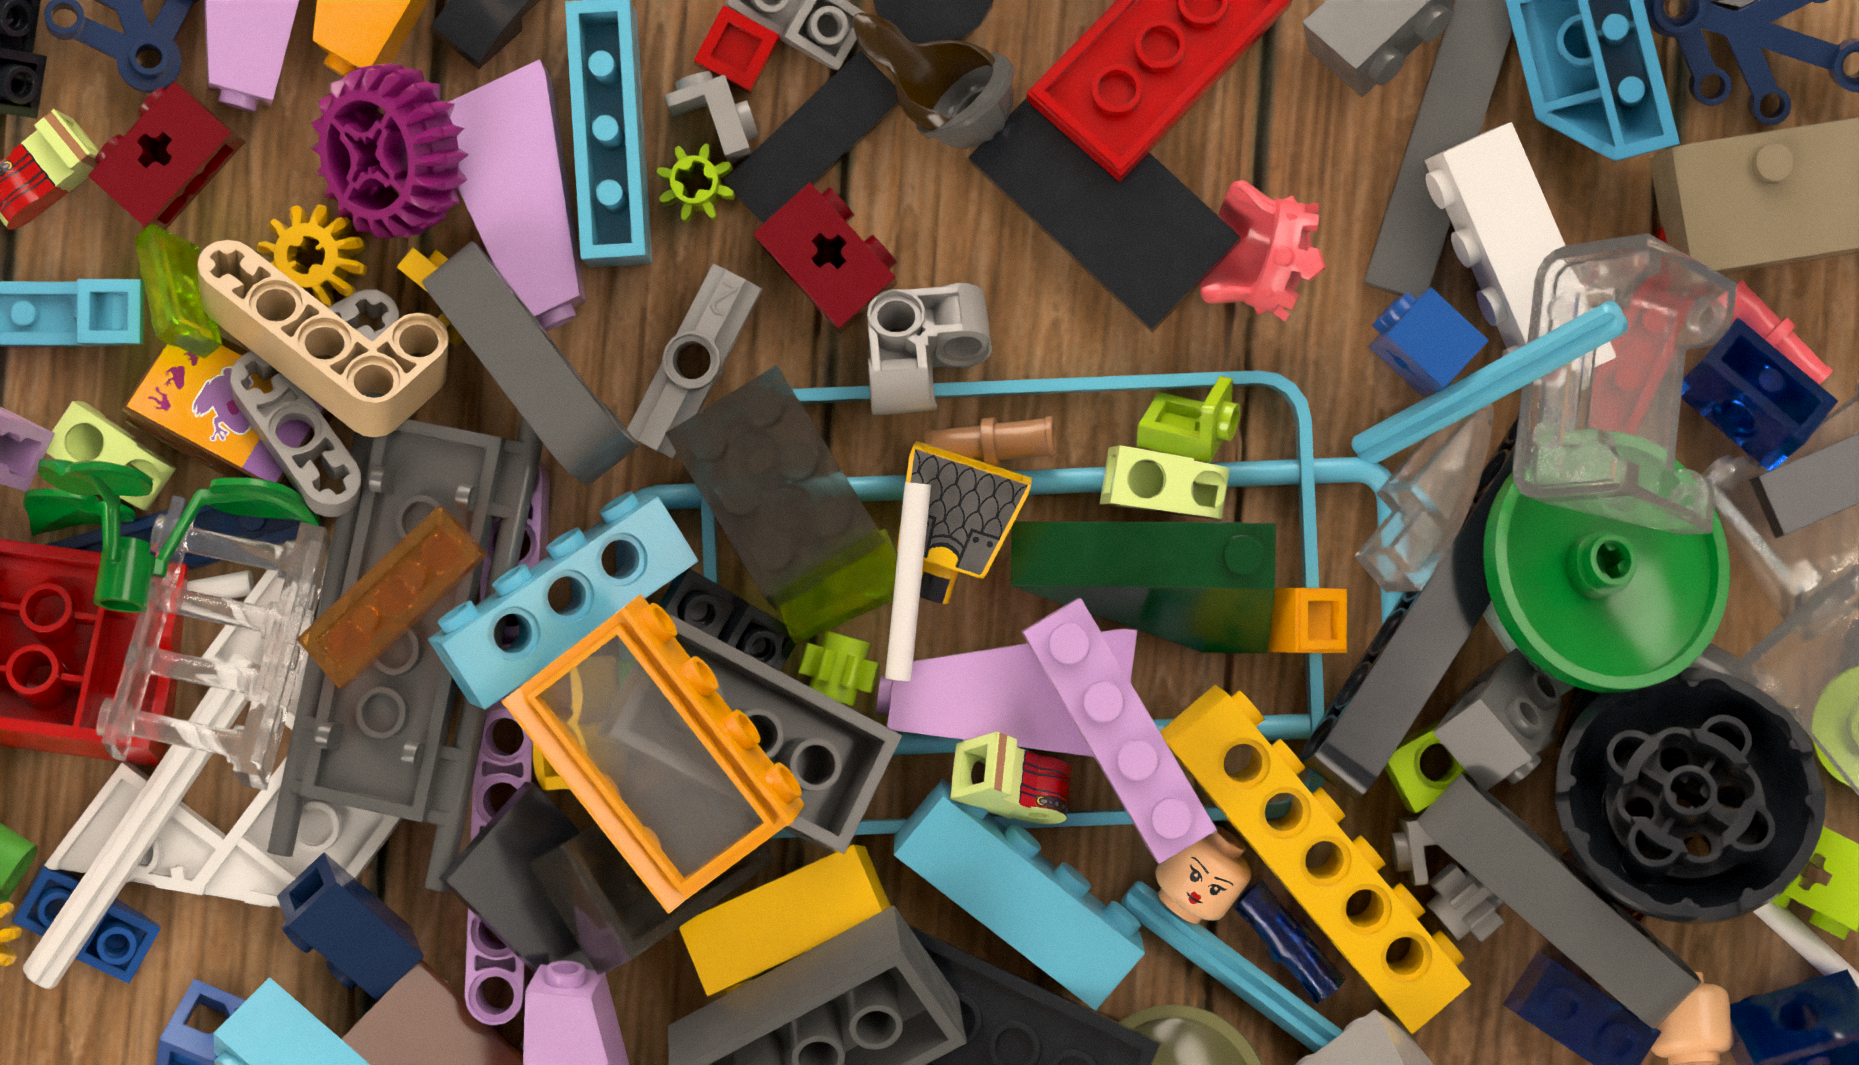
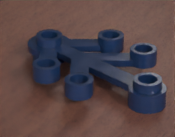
[44,0,200,93]
[1643,0,1859,125]

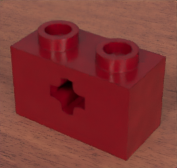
[88,81,245,235]
[753,182,897,334]

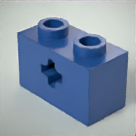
[1368,287,1489,398]

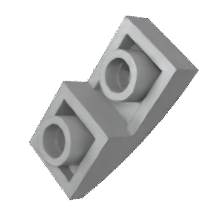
[724,0,865,71]

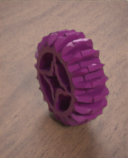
[310,63,469,239]

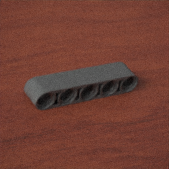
[1417,772,1701,1029]

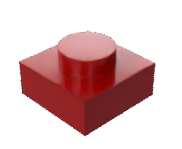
[693,5,781,95]

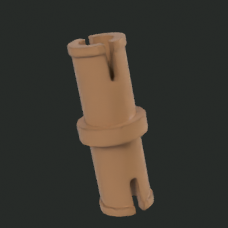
[924,416,1057,467]

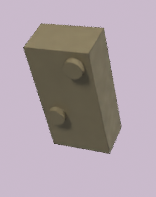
[1650,117,1859,283]

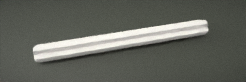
[23,654,265,989]

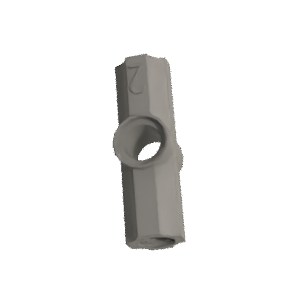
[627,263,763,459]

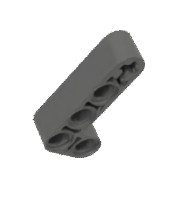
[422,241,639,487]

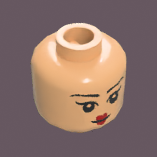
[1155,826,1252,924]

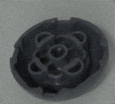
[1555,667,1826,924]

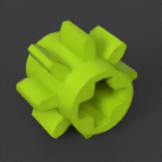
[657,143,736,224]
[798,630,880,706]

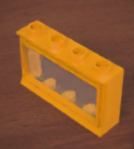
[502,594,805,914]

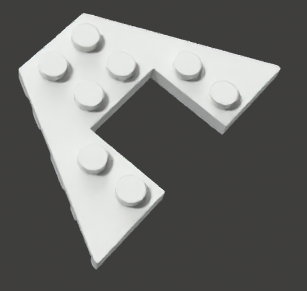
[44,558,403,907]

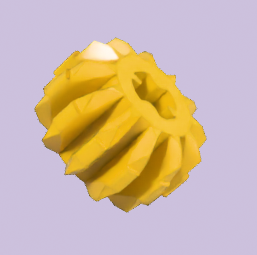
[257,204,367,308]

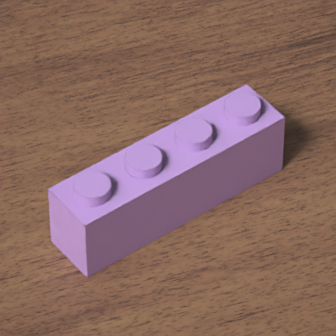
[1021,598,1217,864]

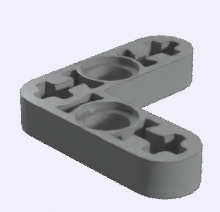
[230,289,399,517]

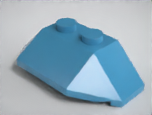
[1505,0,1680,162]

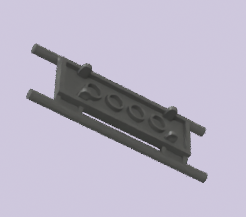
[267,393,543,892]

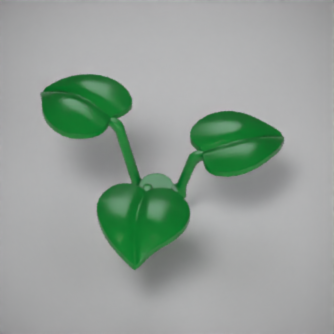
[23,459,319,613]

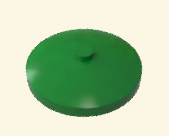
[1483,432,1730,693]

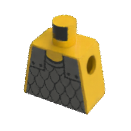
[897,441,1032,604]

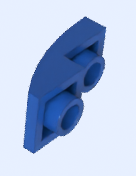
[12,860,161,984]

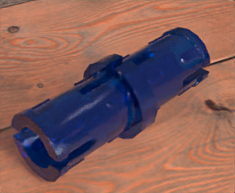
[1232,880,1346,1004]

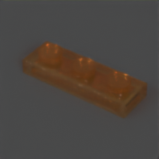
[296,506,488,688]

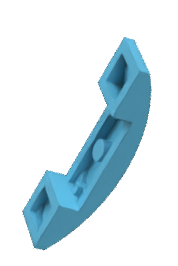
[0,279,145,347]

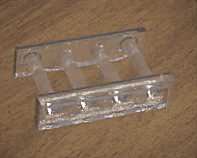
[97,496,331,790]

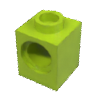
[1384,717,1470,813]

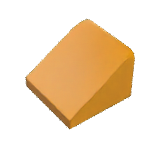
[1268,588,1347,653]

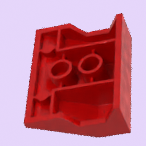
[0,539,189,767]

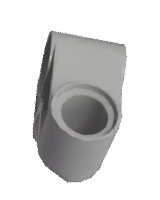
[867,283,992,416]

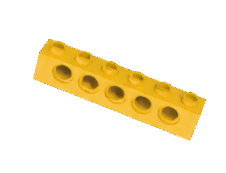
[1160,684,1471,1035]

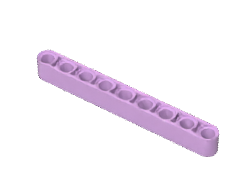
[465,460,550,1026]

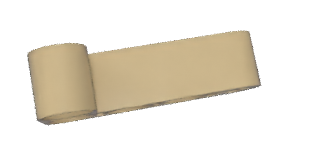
[197,240,449,437]

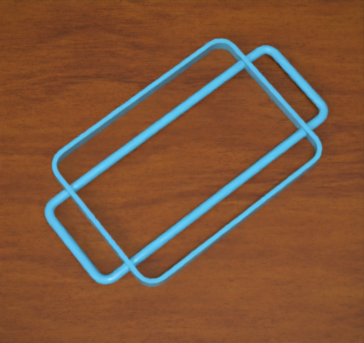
[615,370,1406,838]

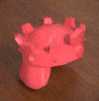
[1200,180,1326,322]

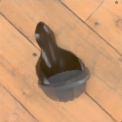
[852,12,1016,149]

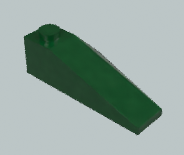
[1011,521,1276,653]

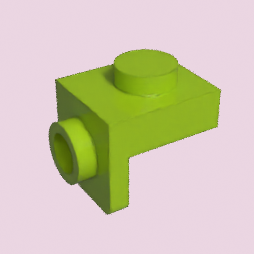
[1137,376,1240,463]

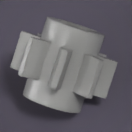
[1426,863,1505,942]

